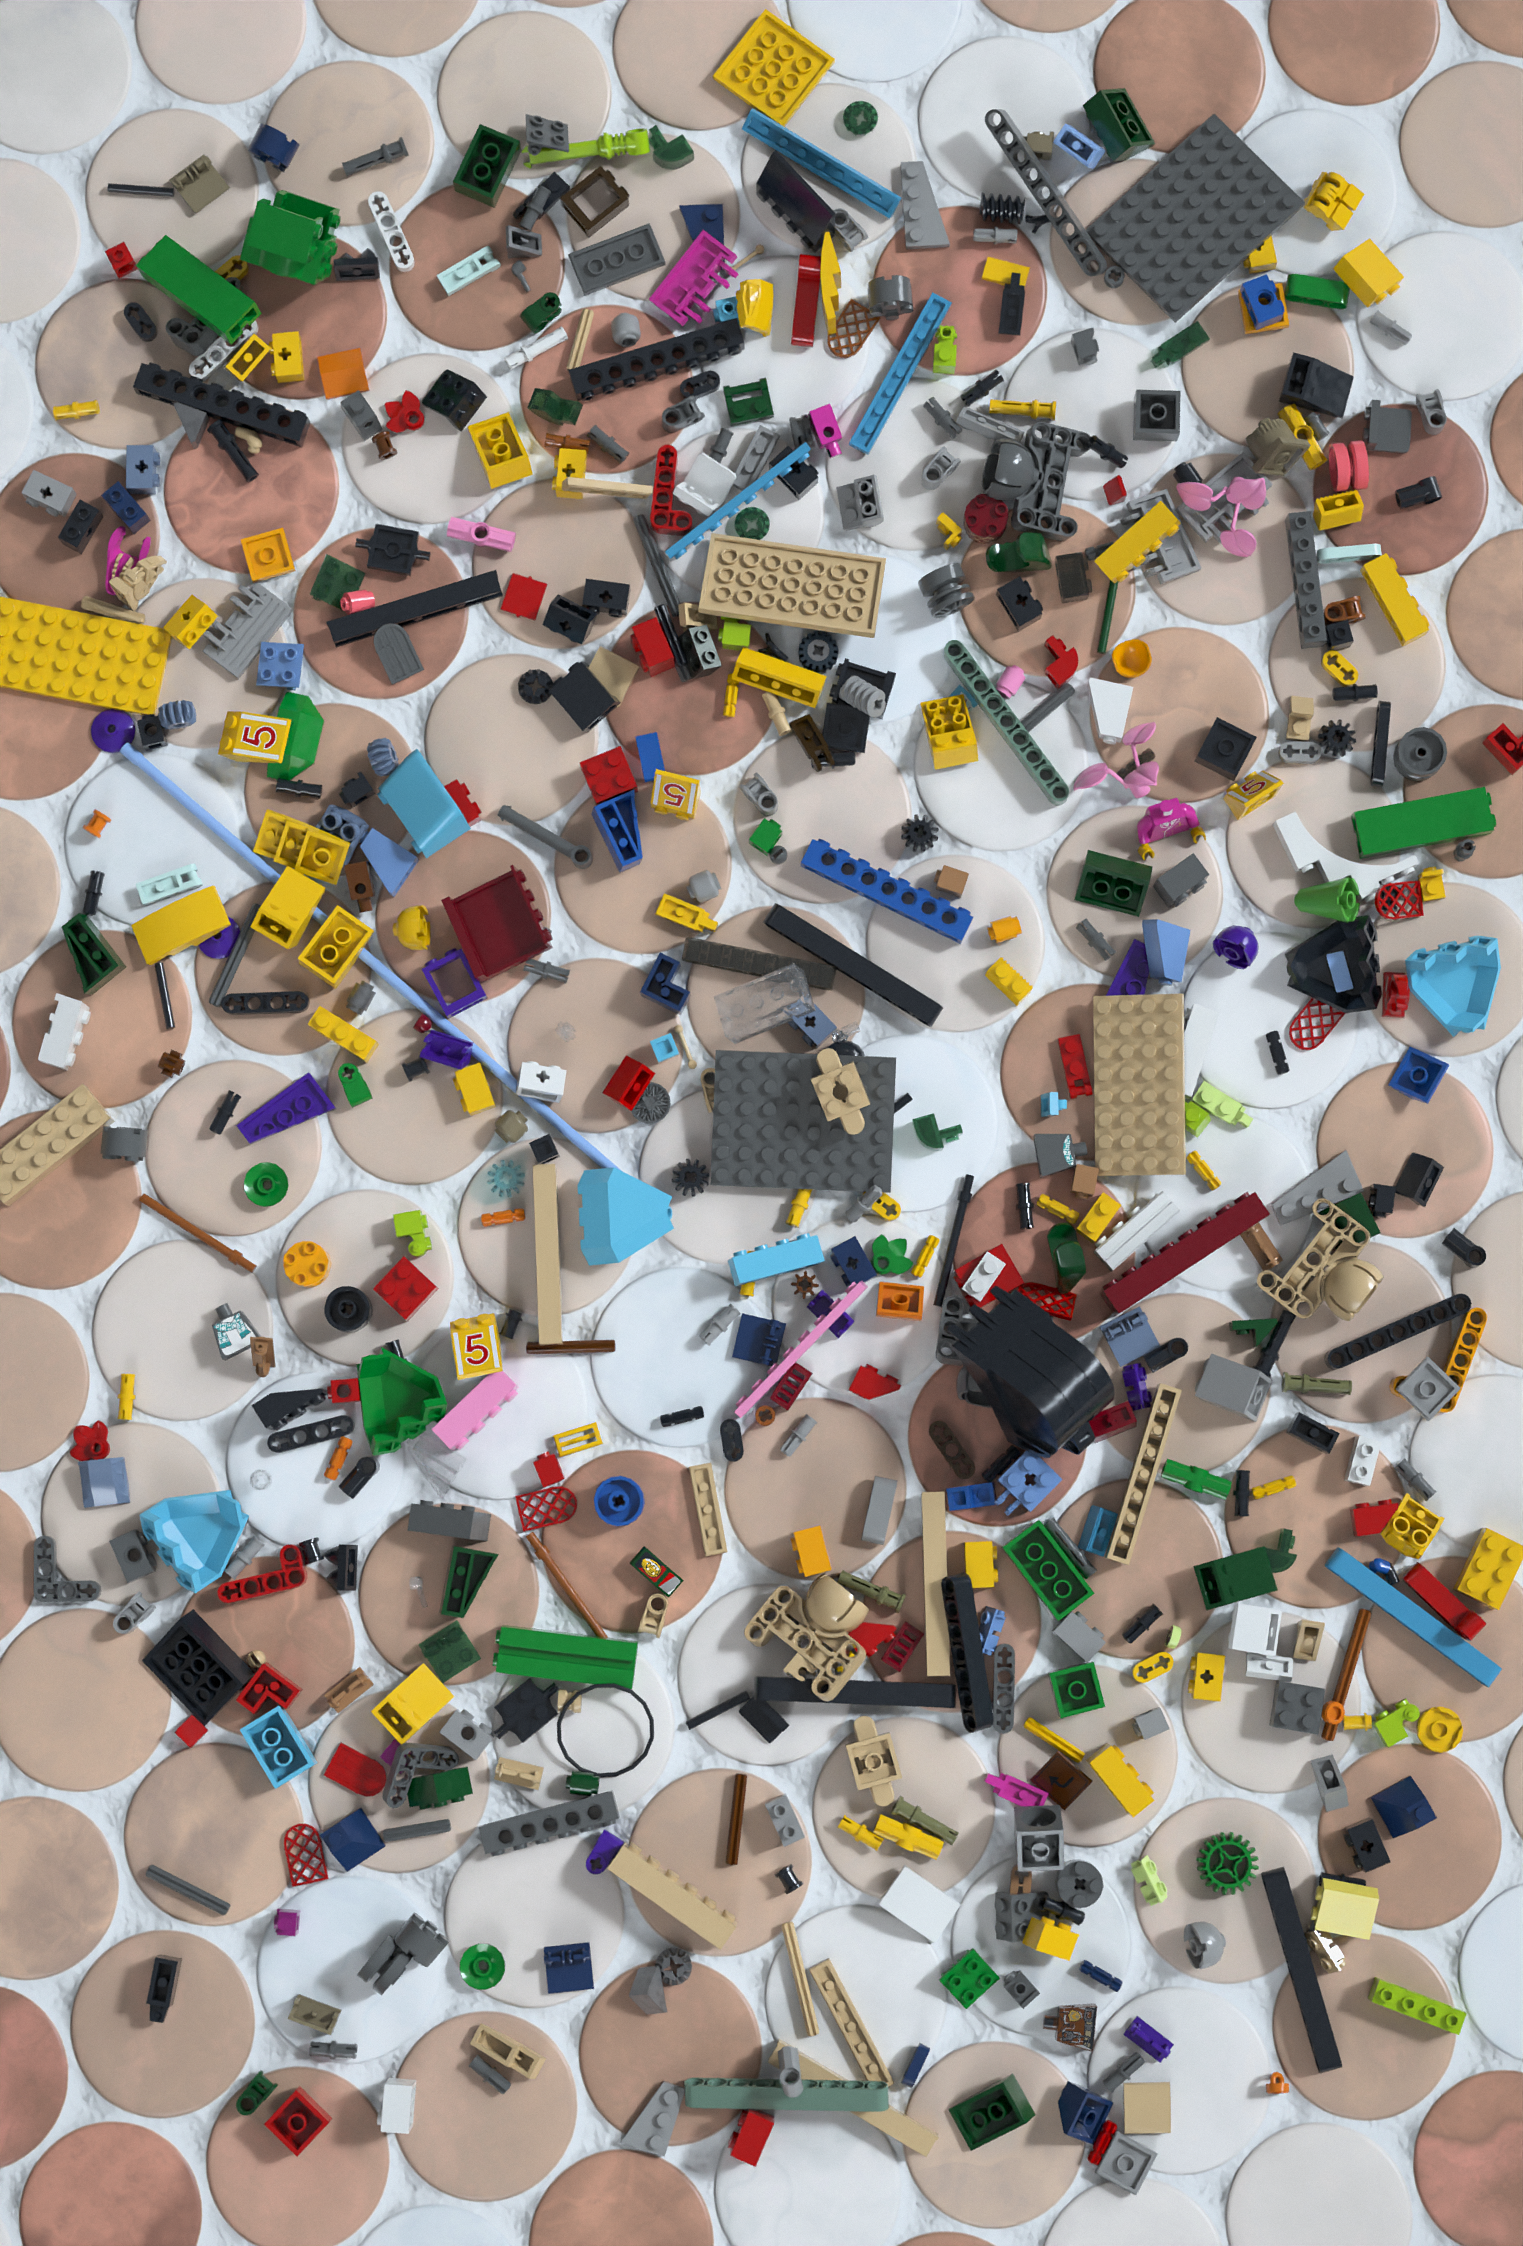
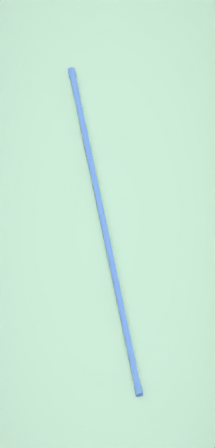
[120,742,622,1171]

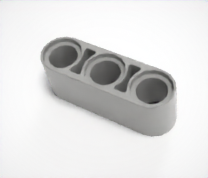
[861,1476,897,1545]

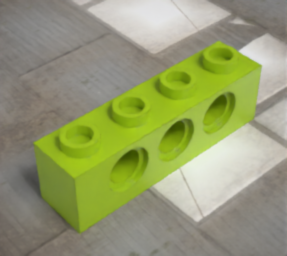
[1368,1977,1467,2035]

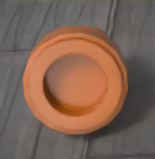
[1321,1701,1345,1725]
[1266,2072,1289,2094]

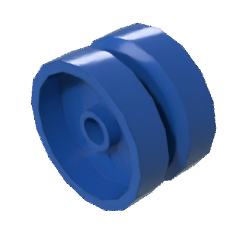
[594,1476,645,1526]

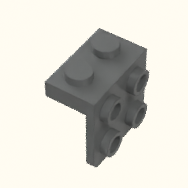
[1362,400,1412,453]
[994,1891,1049,1942]

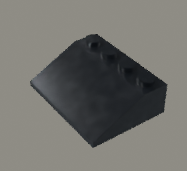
[756,150,836,253]
[142,1609,255,1726]

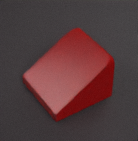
[1103,475,1127,505]
[174,1715,209,1748]

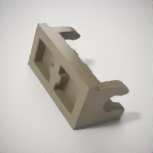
[288,1994,342,2035]

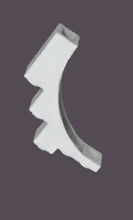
[1273,812,1419,903]

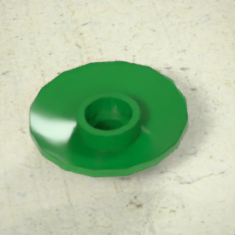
[244,1162,289,1207]
[460,1943,505,1990]

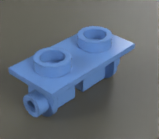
[979,1606,1006,1656]

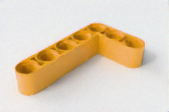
[1389,1308,1487,1413]

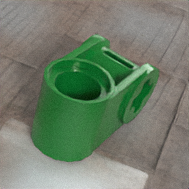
[338,1063,373,1108]

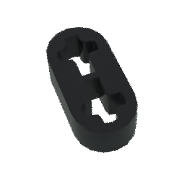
[124,302,158,342]
[680,370,720,399]
[720,1419,744,1462]

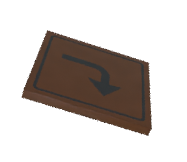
[1030,1751,1093,1811]

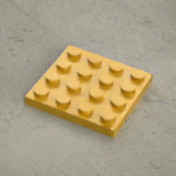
[713,9,835,127]

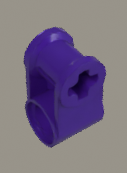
[586,1829,624,1874]

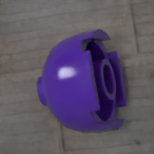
[1213,925,1259,969]

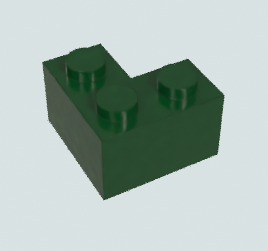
[407,1766,473,1810]

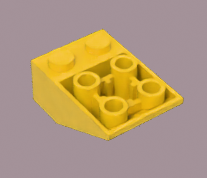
[920,694,978,770]
[250,866,326,949]
[371,1663,455,1744]

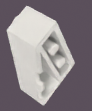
[38,993,91,1071]

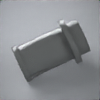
[1304,411,1330,441]

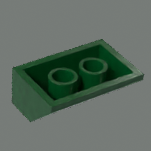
[1082,88,1155,161]
[1074,850,1153,917]

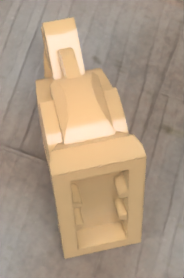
[109,556,167,611]

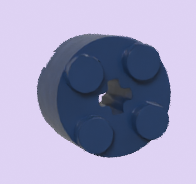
[248,123,300,173]

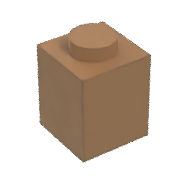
[933,865,969,898]
[1070,1164,1099,1199]

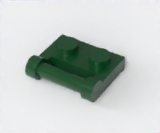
[723,377,774,426]

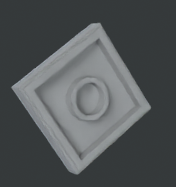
[1396,1356,1461,1421]
[1095,2130,1158,2195]

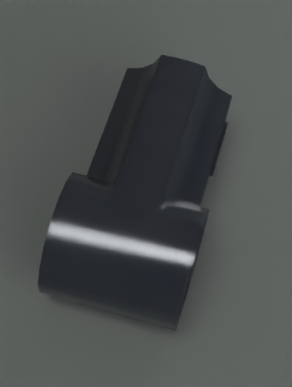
[1395,476,1443,510]
[1441,1228,1486,1268]
[1143,1338,1188,1373]
[338,1456,380,1499]

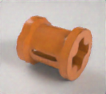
[82,809,111,839]

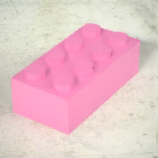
[431,1371,519,1450]

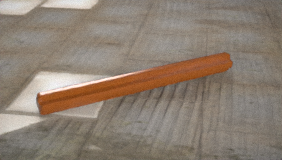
[1321,1609,1371,1741]

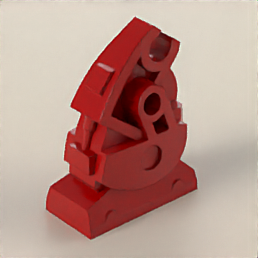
[1382,972,1410,1018]

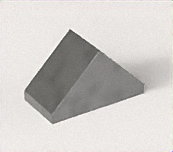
[505,225,542,258]
[173,402,209,449]
[629,1966,667,2014]

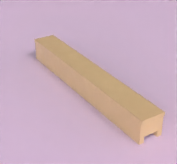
[533,1164,563,1346]
[921,1492,950,1676]
[768,2039,939,2157]

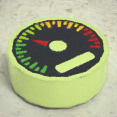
[1165,1625,1181,1649]

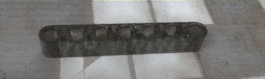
[681,937,837,990]

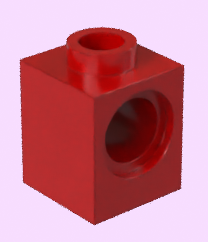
[105,242,137,279]
[327,1378,360,1404]
[533,1451,565,1488]

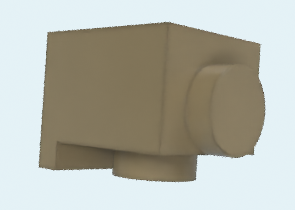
[1023,131,1054,161]

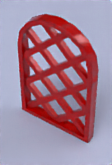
[1375,880,1424,920]
[1289,998,1345,1051]
[1018,1282,1077,1321]
[515,1486,577,1532]
[284,1823,329,1887]

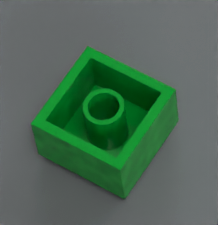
[1048,1661,1105,1718]

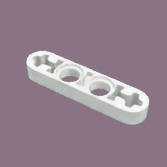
[368,191,415,272]
[189,320,258,382]

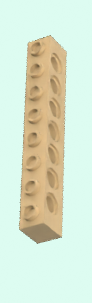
[1105,1383,1182,1565]

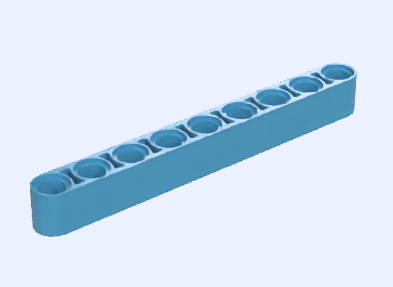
[1324,1547,1502,1688]

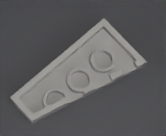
[901,161,950,250]
[1271,1150,1364,1226]

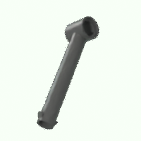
[498,805,593,869]

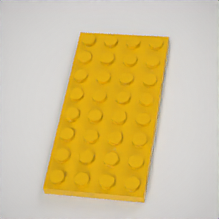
[0,597,172,715]

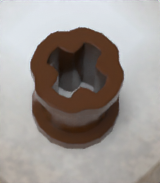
[371,431,398,460]

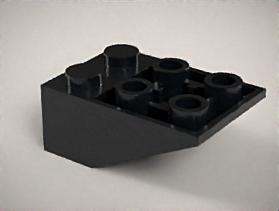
[1279,352,1354,419]
[251,1388,327,1431]

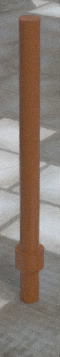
[139,1193,257,1273]
[526,1532,608,1638]

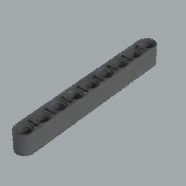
[985,109,1107,276]

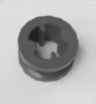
[1104,266,1125,288]

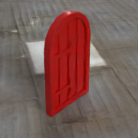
[324,1742,387,1797]

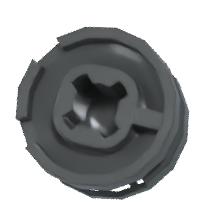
[789,414,813,448]

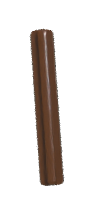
[526,1340,616,1354]
[725,1773,747,1865]

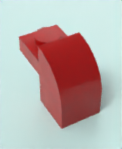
[1044,635,1078,690]

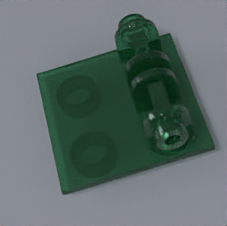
[309,554,366,612]
[419,1620,481,1683]

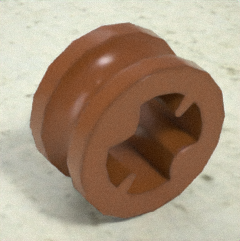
[755,1405,775,1426]

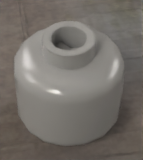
[611,313,641,347]
[687,870,721,903]

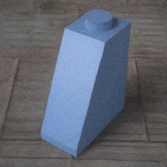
[360,828,419,897]
[1142,919,1191,986]

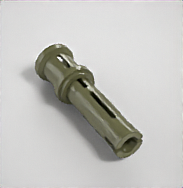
[1281,1372,1352,1395]
[837,1570,906,1613]
[890,1796,959,1845]

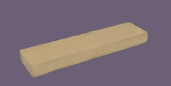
[562,477,653,499]
[689,1463,728,1556]

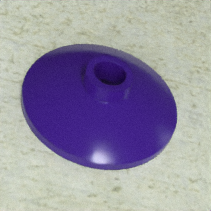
[91,709,136,753]
[198,917,240,959]

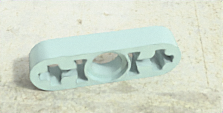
[1317,544,1382,564]

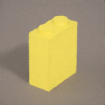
[1310,1878,1379,1940]

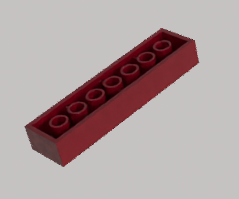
[1100,1191,1270,1316]

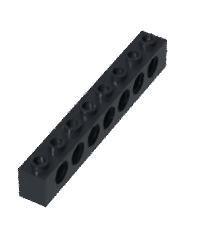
[568,318,745,401]
[133,362,311,447]

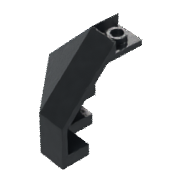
[1284,915,1382,1013]

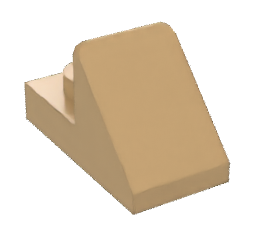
[678,603,718,632]
[1286,696,1314,742]
[1293,1619,1325,1661]

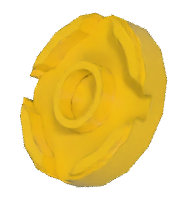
[1416,1706,1463,1753]

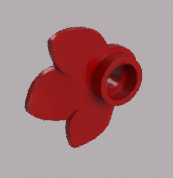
[385,390,425,433]
[69,1420,110,1461]

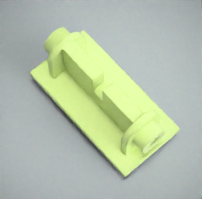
[1131,1855,1168,1906]

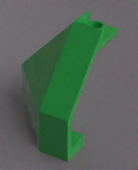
[356,1347,447,1456]

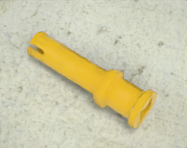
[989,399,1056,421]

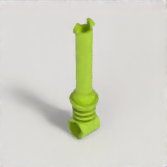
[521,128,650,168]

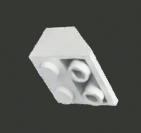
[1228,1603,1282,1656]

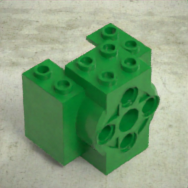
[240,190,341,285]

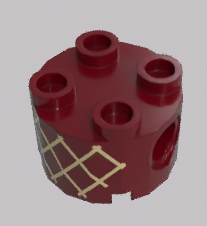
[963,494,1009,544]

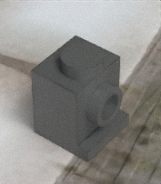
[1071,328,1099,365]
[1003,1970,1040,2009]

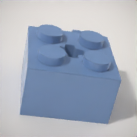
[994,1451,1063,1516]

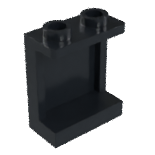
[829,658,896,720]
[549,661,621,732]

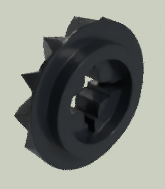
[518,669,553,704]

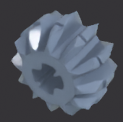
[158,700,197,730]
[367,738,399,777]

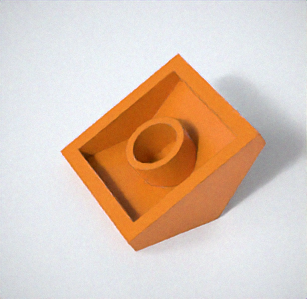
[317,348,369,400]

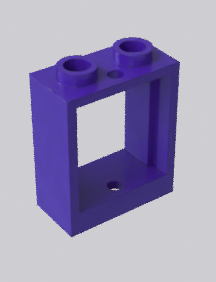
[422,948,488,1019]

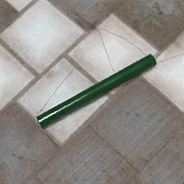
[1097,580,1118,654]

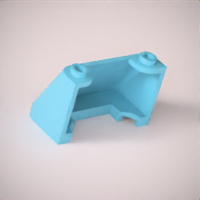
[377,749,471,858]

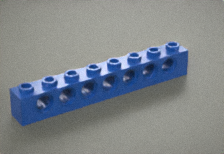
[801,839,973,944]

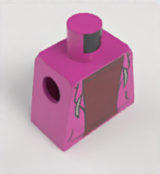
[807,404,842,458]

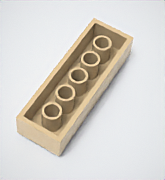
[0,1084,115,1206]
[607,1842,737,1950]

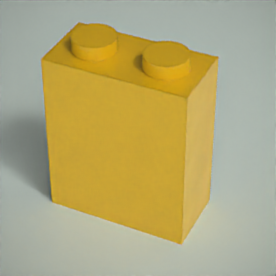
[1333,238,1404,308]

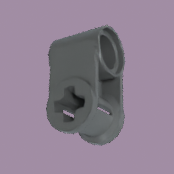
[662,396,705,433]

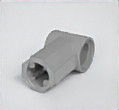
[778,2046,803,2097]

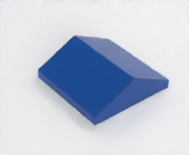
[1388,1047,1450,1104]

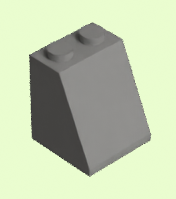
[1195,1353,1272,1422]

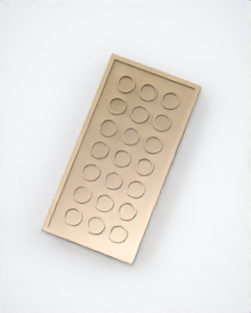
[698,533,886,638]
[1093,994,1186,1176]

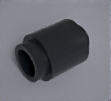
[1173,462,1203,484]

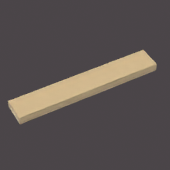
[809,1958,894,2087]

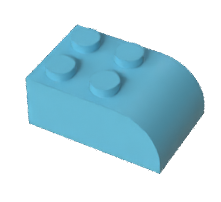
[240,1705,318,1789]

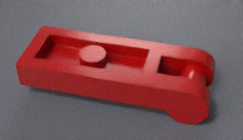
[1057,1034,1093,1099]

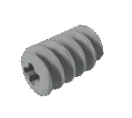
[839,676,886,718]

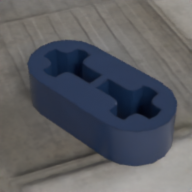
[901,2043,930,2088]

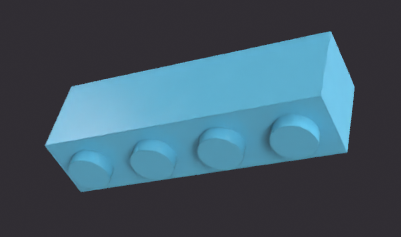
[728,1233,825,1286]

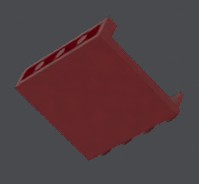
[441,865,553,983]

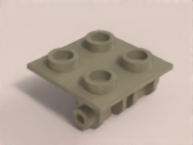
[169,154,230,214]

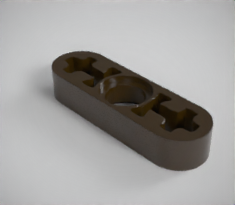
[929,1421,975,1479]

